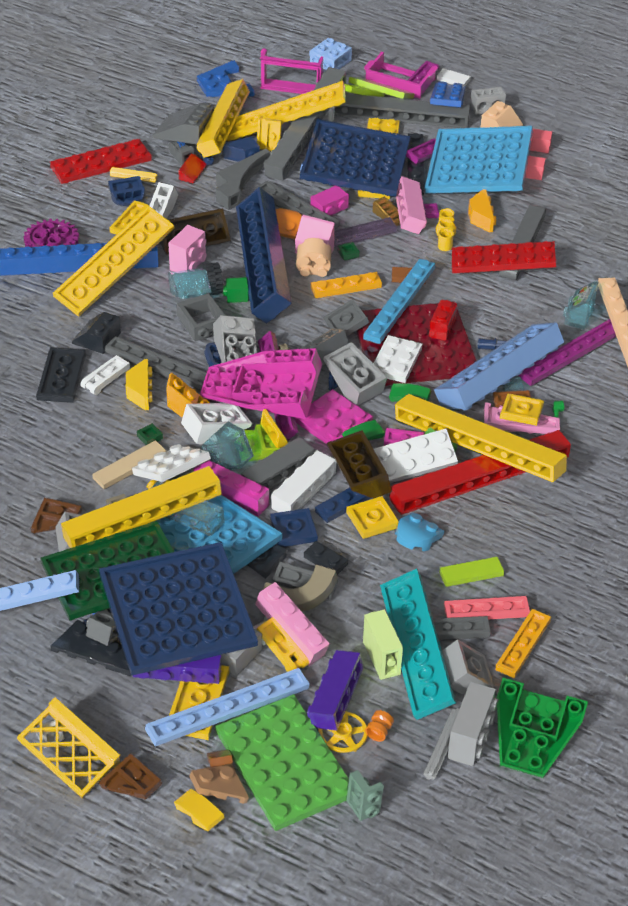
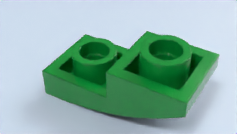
[389,383,432,402]
[342,420,386,441]

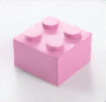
[169,225,207,276]

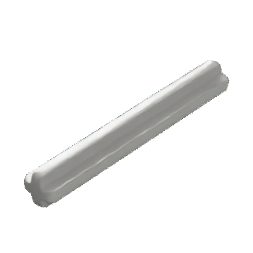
[424,708,459,780]

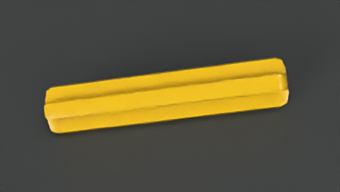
[110,167,157,183]

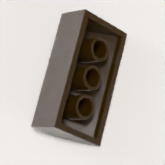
[160,208,231,255]
[327,430,392,499]

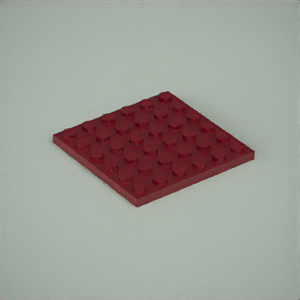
[356,301,476,386]

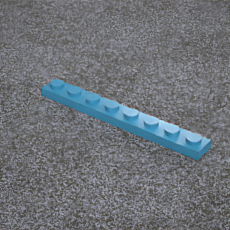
[363,259,435,344]

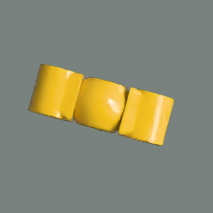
[435,208,457,251]

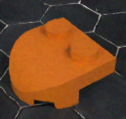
[276,208,302,239]

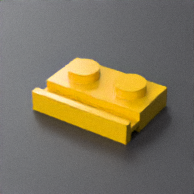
[257,117,282,152]

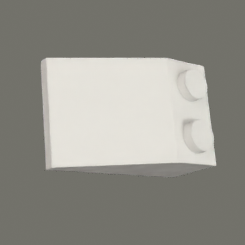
[181,403,252,445]

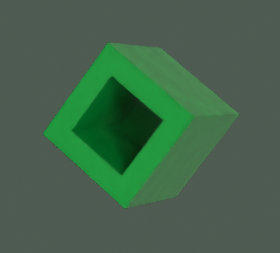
[223,277,248,303]

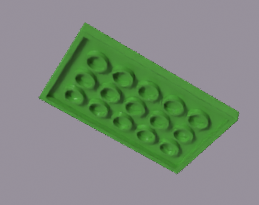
[215,694,349,831]

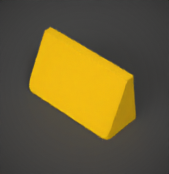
[260,409,288,448]

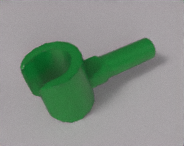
[552,401,564,418]

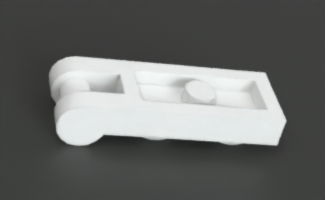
[81,355,130,395]

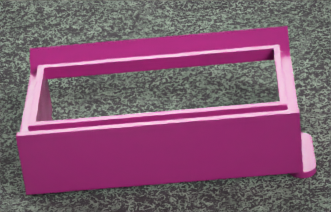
[260,48,324,94]
[364,52,438,99]

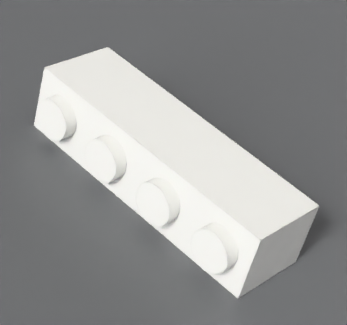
[271,450,336,512]

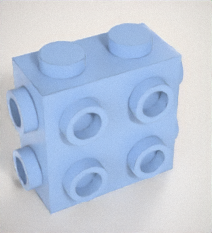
[310,38,352,70]

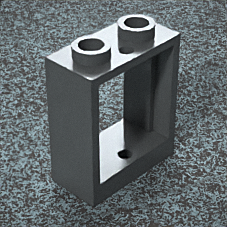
[177,293,225,341]

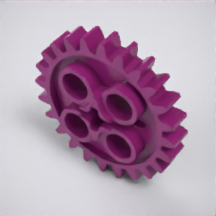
[23,218,79,247]

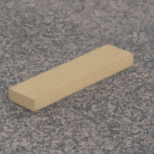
[92,440,167,489]

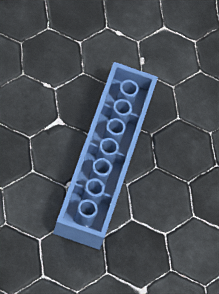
[434,322,564,411]

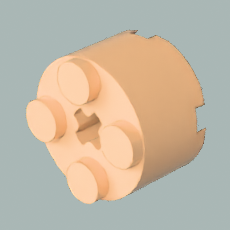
[296,238,332,277]

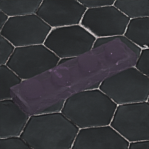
[334,217,397,247]

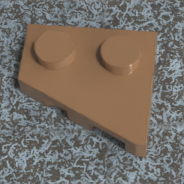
[189,764,249,804]

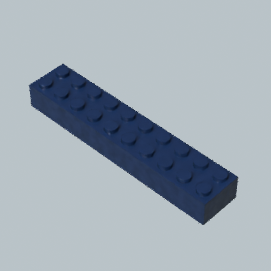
[236,186,292,324]

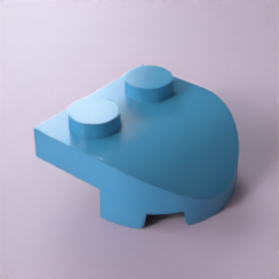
[395,513,445,551]

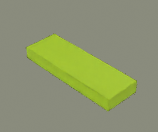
[345,84,384,97]
[439,557,504,587]

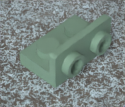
[346,770,384,821]

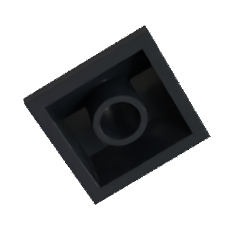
[72,312,121,354]

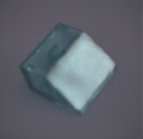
[168,268,211,299]
[201,421,254,470]

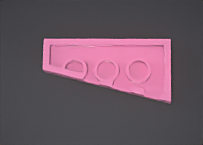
[484,402,560,434]

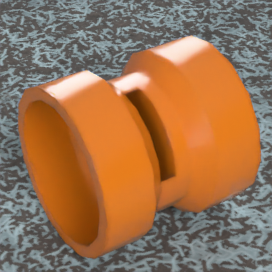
[365,710,394,742]

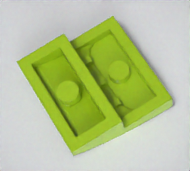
[235,424,281,462]

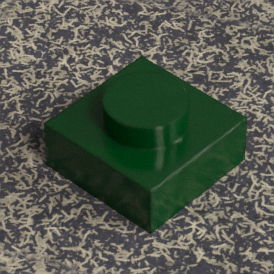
[337,242,360,261]
[137,423,163,445]

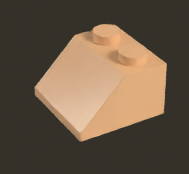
[481,101,523,128]

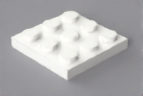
[132,444,211,482]

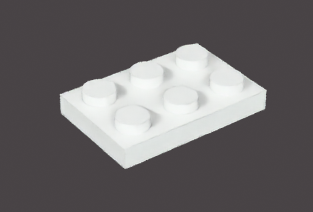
[373,335,422,383]

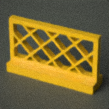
[17,697,120,798]

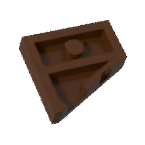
[31,498,82,533]
[99,753,162,800]

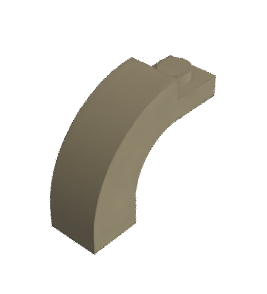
[263,565,338,612]

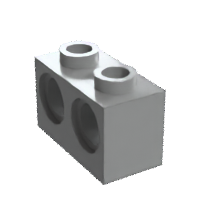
[470,87,506,114]

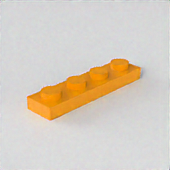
[311,272,382,299]
[495,609,551,679]

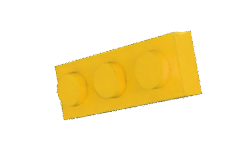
[110,200,149,235]

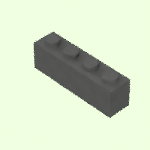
[300,329,349,366]
[241,437,315,491]

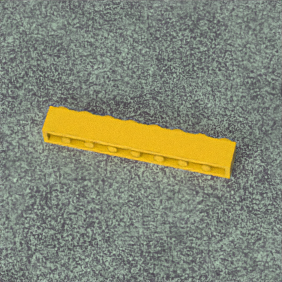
[197,79,250,158]
[61,466,221,548]

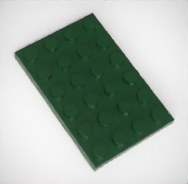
[40,521,174,621]

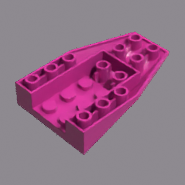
[200,348,322,419]

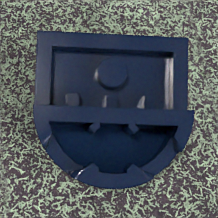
[108,176,145,206]

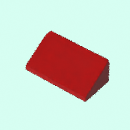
[179,153,207,183]

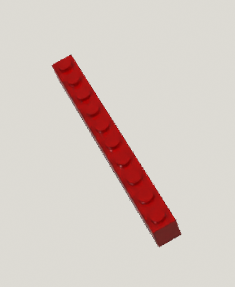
[390,430,571,515]

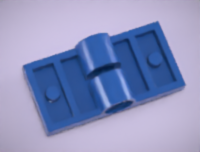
[430,81,466,107]

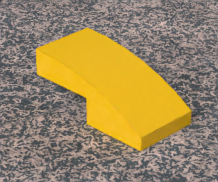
[174,789,225,831]

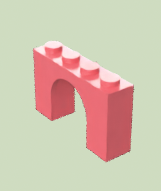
[525,129,552,180]

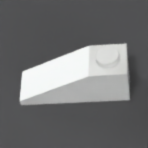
[150,182,178,219]

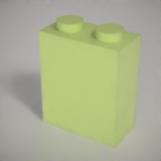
[363,610,403,680]

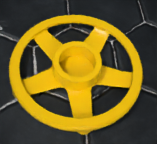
[318,711,367,753]

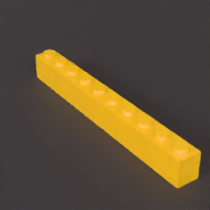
[395,394,567,482]

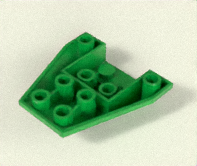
[497,678,588,778]

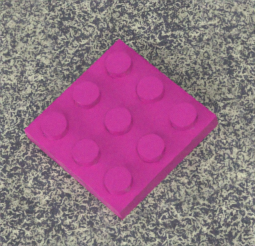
[295,389,373,444]

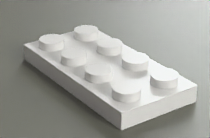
[374,429,458,483]

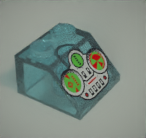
[563,281,599,330]

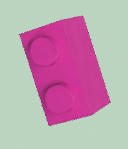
[311,186,349,216]

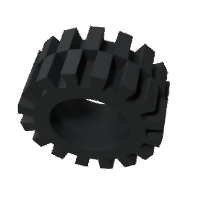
[203,262,223,295]

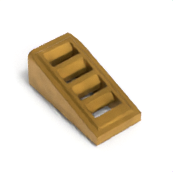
[372,196,400,228]

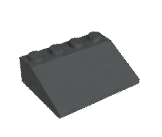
[152,102,215,144]

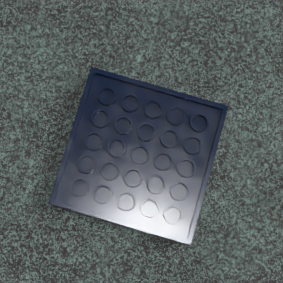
[299,119,410,197]
[99,542,258,676]

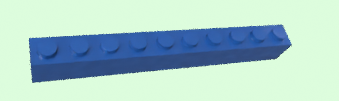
[0,243,158,276]

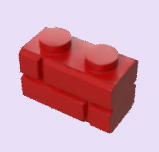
[429,300,457,341]

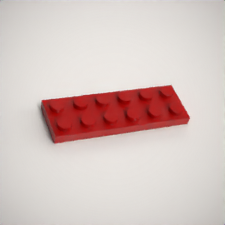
[50,139,152,184]
[452,241,556,273]

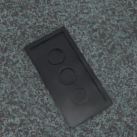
[36,347,86,403]

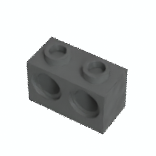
[86,608,119,646]

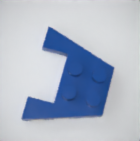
[197,60,254,97]

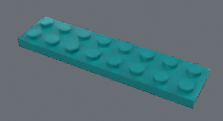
[380,569,456,720]

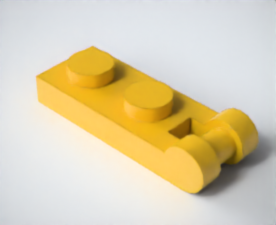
[256,617,309,672]

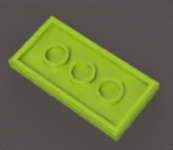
[348,77,415,99]

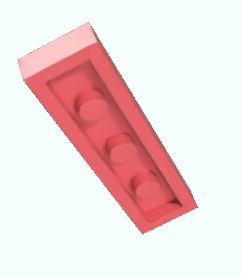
[444,596,530,620]

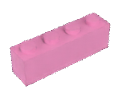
[396,176,427,234]
[255,582,329,666]

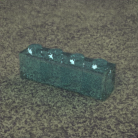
[150,481,225,537]

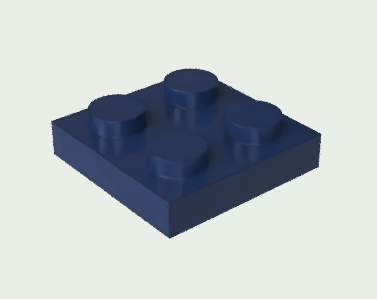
[270,508,318,547]

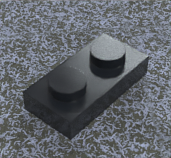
[304,541,348,575]

